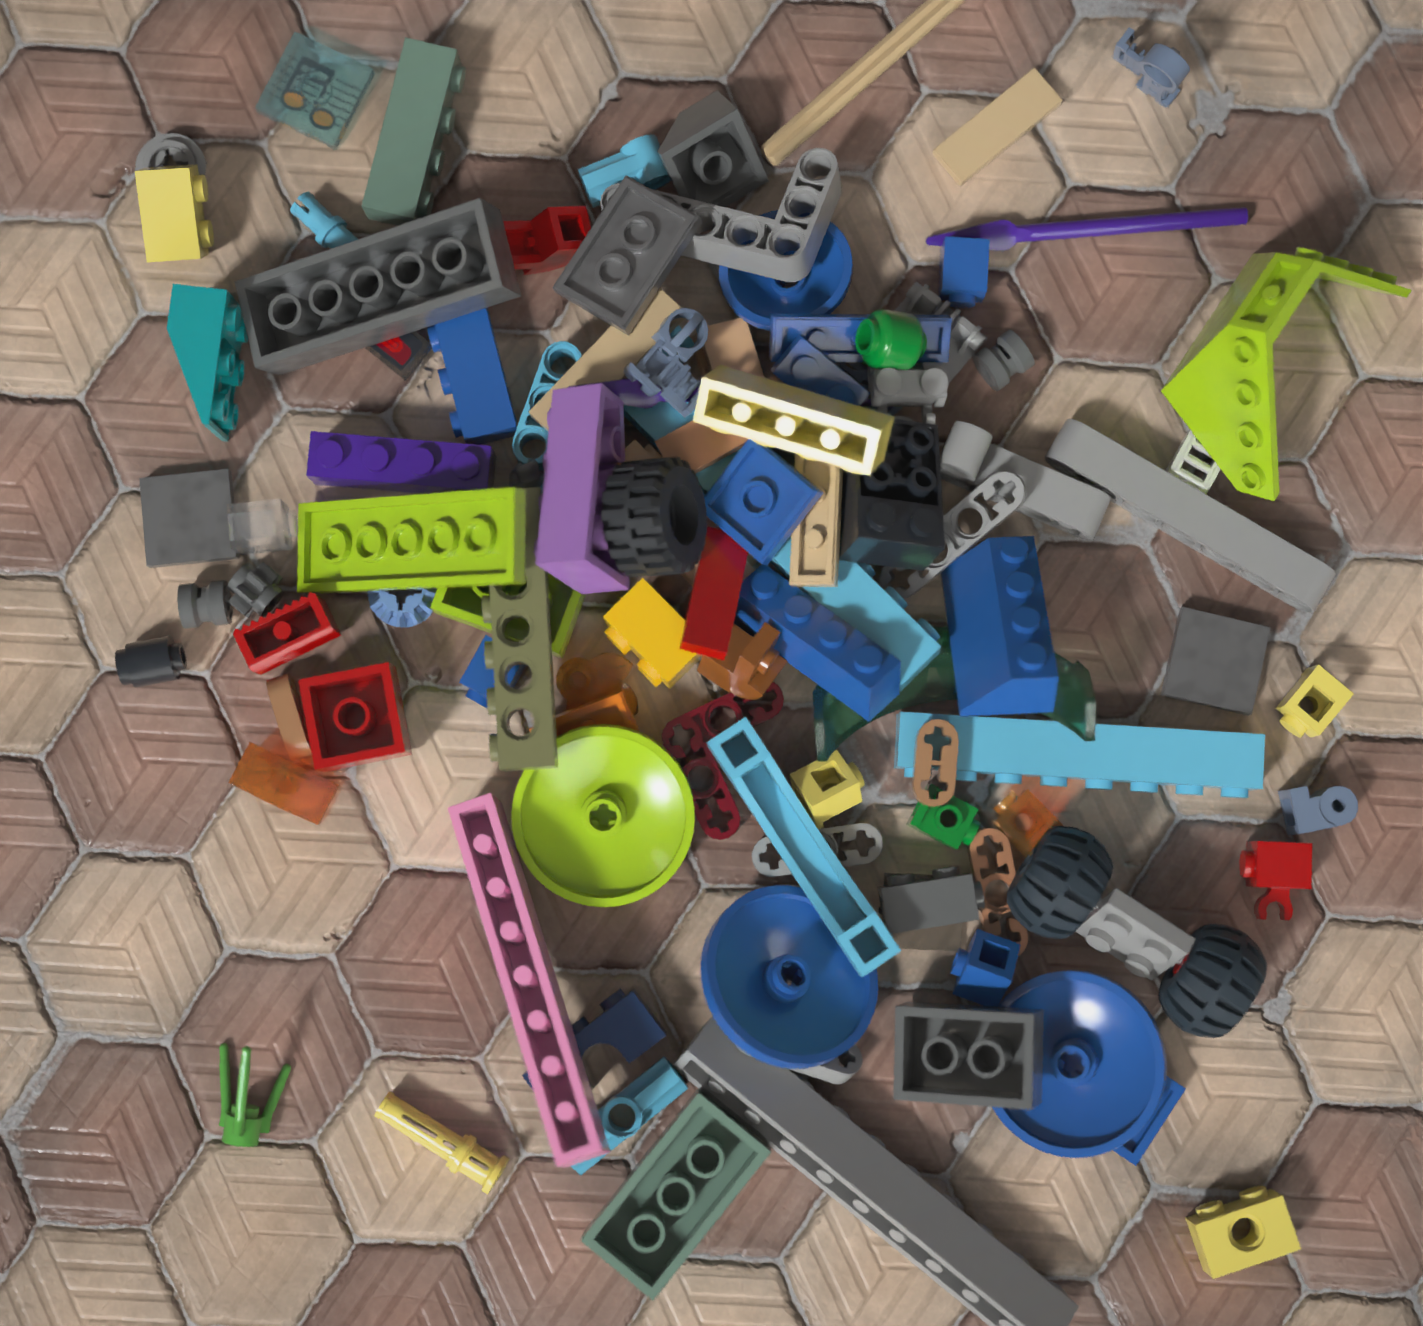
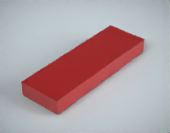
[679,526,748,661]

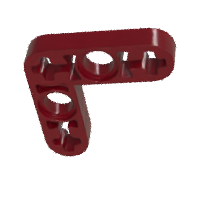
[662,682,784,840]

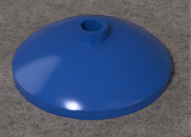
[719,210,853,331]

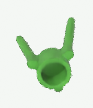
[219,1043,291,1147]

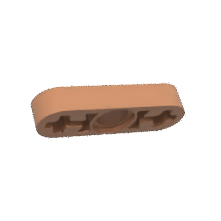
[967,828,1028,956]

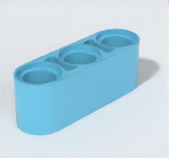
[512,341,581,471]

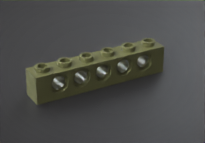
[482,487,558,771]

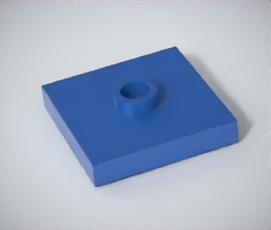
[704,439,823,565]

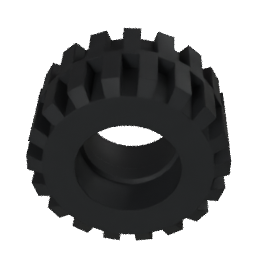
[601,457,707,577]

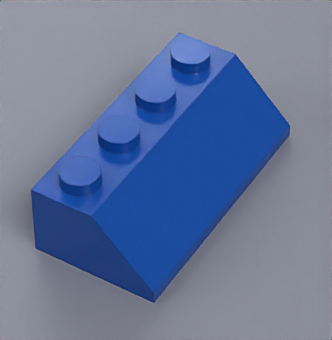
[940,536,1058,716]

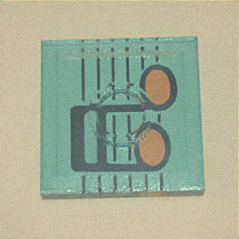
[255,31,375,150]

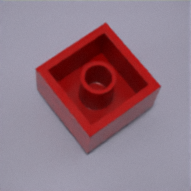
[298,662,412,772]

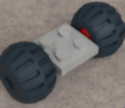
[1007,826,1267,1038]

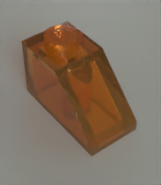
[228,742,340,825]

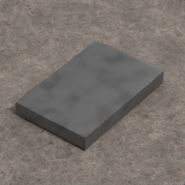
[552,175,702,336]

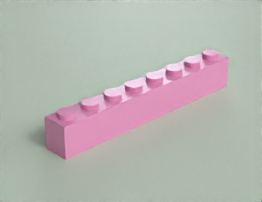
[448,793,610,1168]

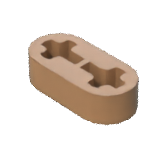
[266,673,312,761]
[912,719,959,807]

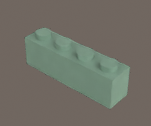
[362,37,466,226]

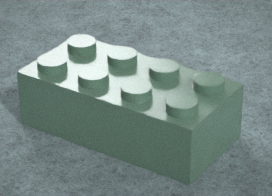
[580,1088,771,1300]

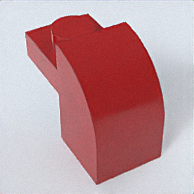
[503,205,591,275]

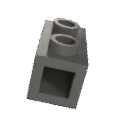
[877,866,985,934]

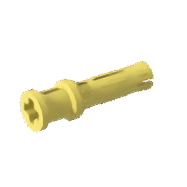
[374,1091,510,1195]

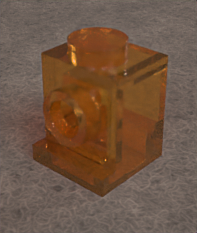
[991,789,1064,858]

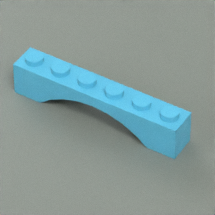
[707,717,901,977]

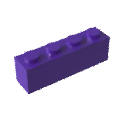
[306,431,496,494]

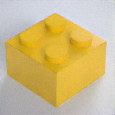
[603,578,702,689]

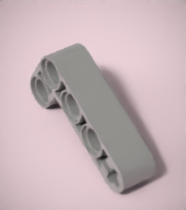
[940,421,1111,540]

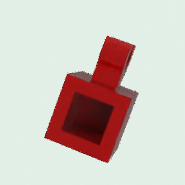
[1239,841,1312,921]

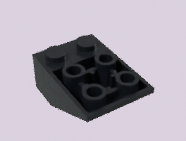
[839,419,945,571]

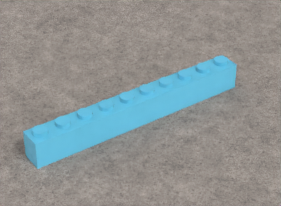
[623,402,941,691]

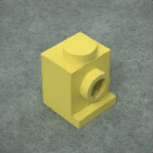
[1275,664,1354,738]
[790,750,865,830]

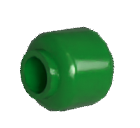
[855,309,927,370]

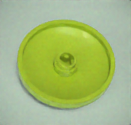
[511,724,695,907]

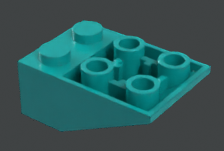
[167,284,248,442]

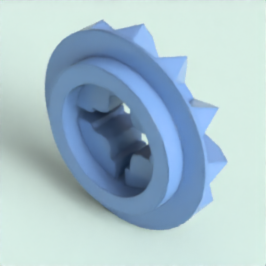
[367,588,437,628]

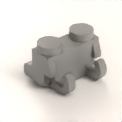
[868,362,949,425]

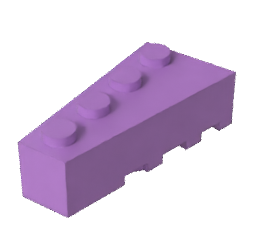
[534,383,630,594]

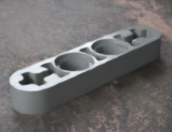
[879,471,1027,598]

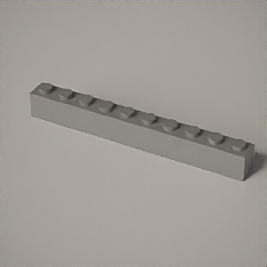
[672,1016,1079,1326]

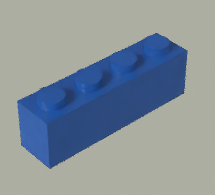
[427,308,518,445]
[734,564,901,722]

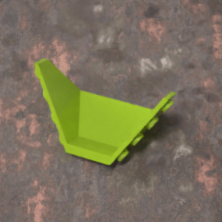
[1161,247,1412,501]

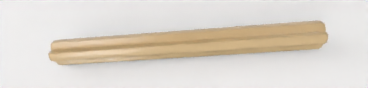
[761,0,964,166]

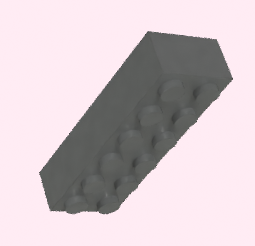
[235,198,522,376]

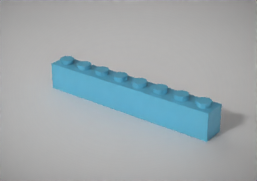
[894,712,1265,798]

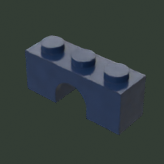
[522,988,667,1092]

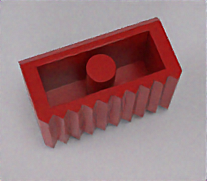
[233,592,342,675]

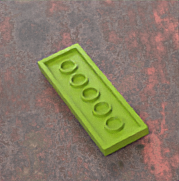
[297,487,526,594]

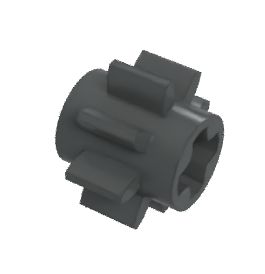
[227,562,284,618]

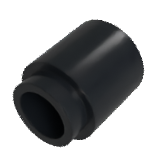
[115,635,187,688]

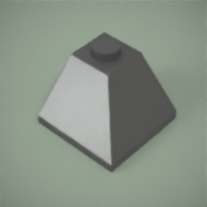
[658,90,769,207]

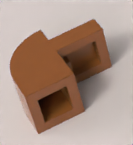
[697,622,788,700]

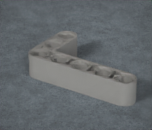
[600,148,842,282]

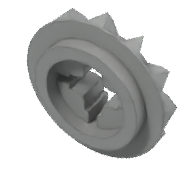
[135,133,207,177]

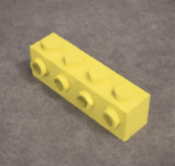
[693,365,894,475]

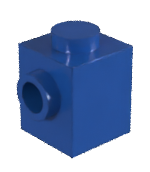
[950,929,1021,1007]

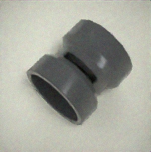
[972,329,1035,392]
[177,580,233,629]

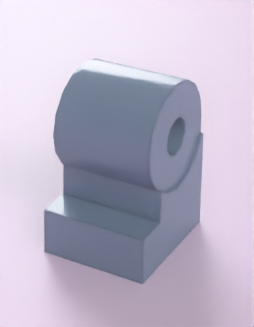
[1278,786,1358,835]

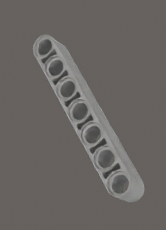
[1044,419,1336,614]

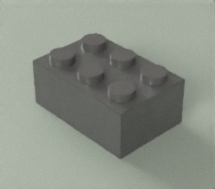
[893,1001,1044,1110]

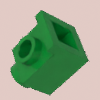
[906,783,981,850]

